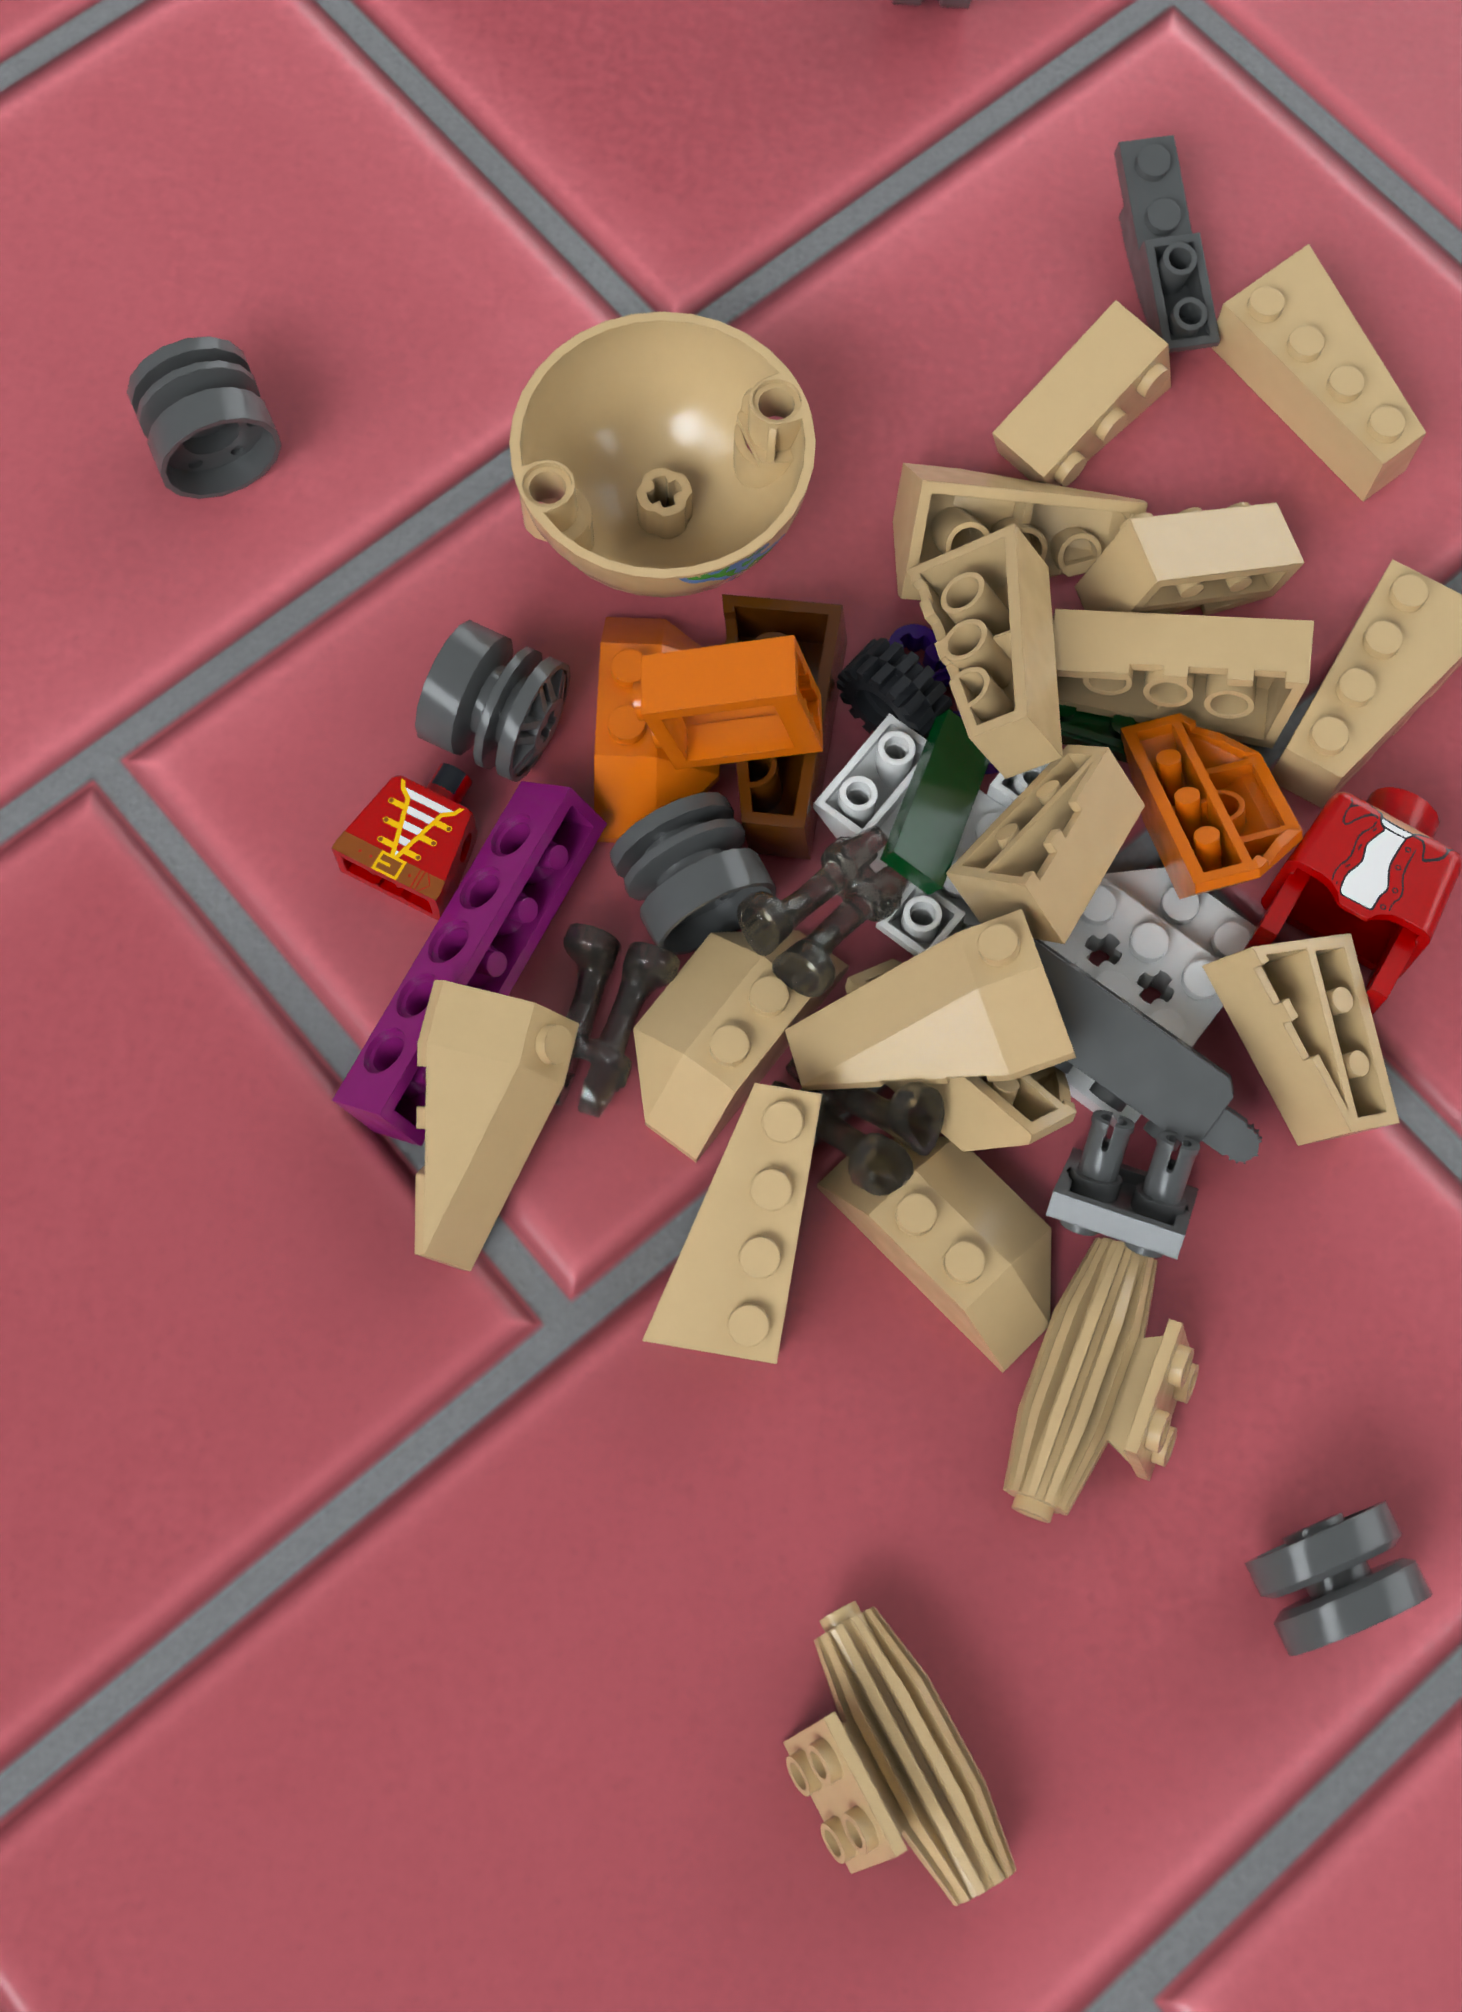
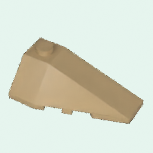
[415,980,579,1271]

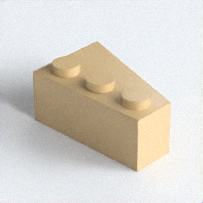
[992,300,1171,487]
[1075,502,1305,616]
[946,745,1145,944]
[1202,933,1400,1146]

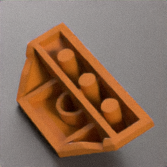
[594,617,720,843]
[1120,713,1303,899]

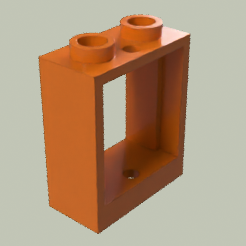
[632,635,823,770]

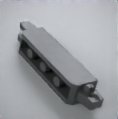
[966,925,1262,1164]

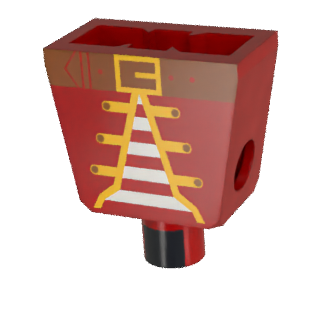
[331,763,478,920]

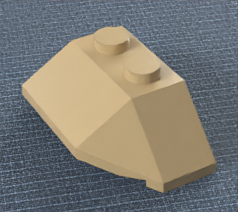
[633,930,849,1163]
[845,959,1077,1152]
[817,1136,1051,1373]

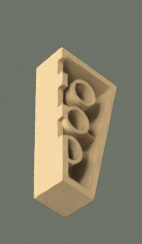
[1211,244,1426,502]
[907,523,1063,779]
[1271,559,1462,808]
[1052,609,1314,748]
[642,1083,822,1364]

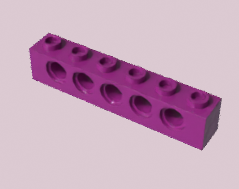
[332,781,607,1147]

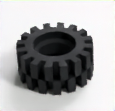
[836,638,953,740]

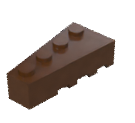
[722,594,847,860]

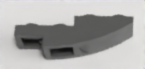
[1114,135,1220,353]

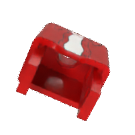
[1244,787,1462,1016]

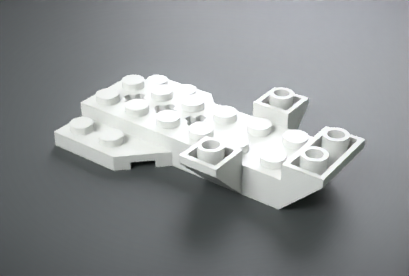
[813,713,1256,1127]

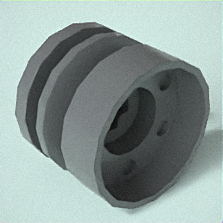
[127,336,281,499]
[415,620,570,782]
[610,792,776,956]

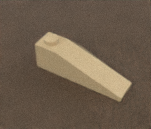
[893,463,1148,600]
[785,909,1076,1091]

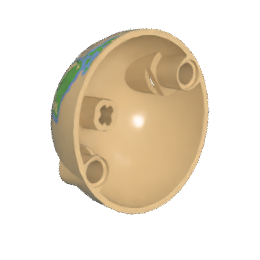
[509,312,816,598]

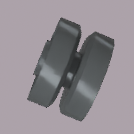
[1245,1501,1433,1656]

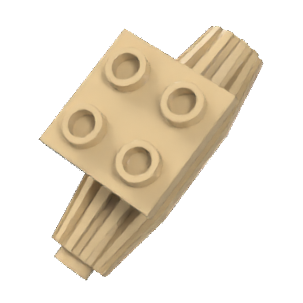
[1003,1237,1199,1523]
[783,1601,1017,1906]

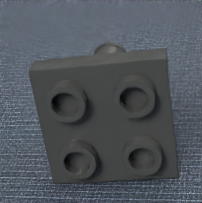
[1046,1110,1200,1259]

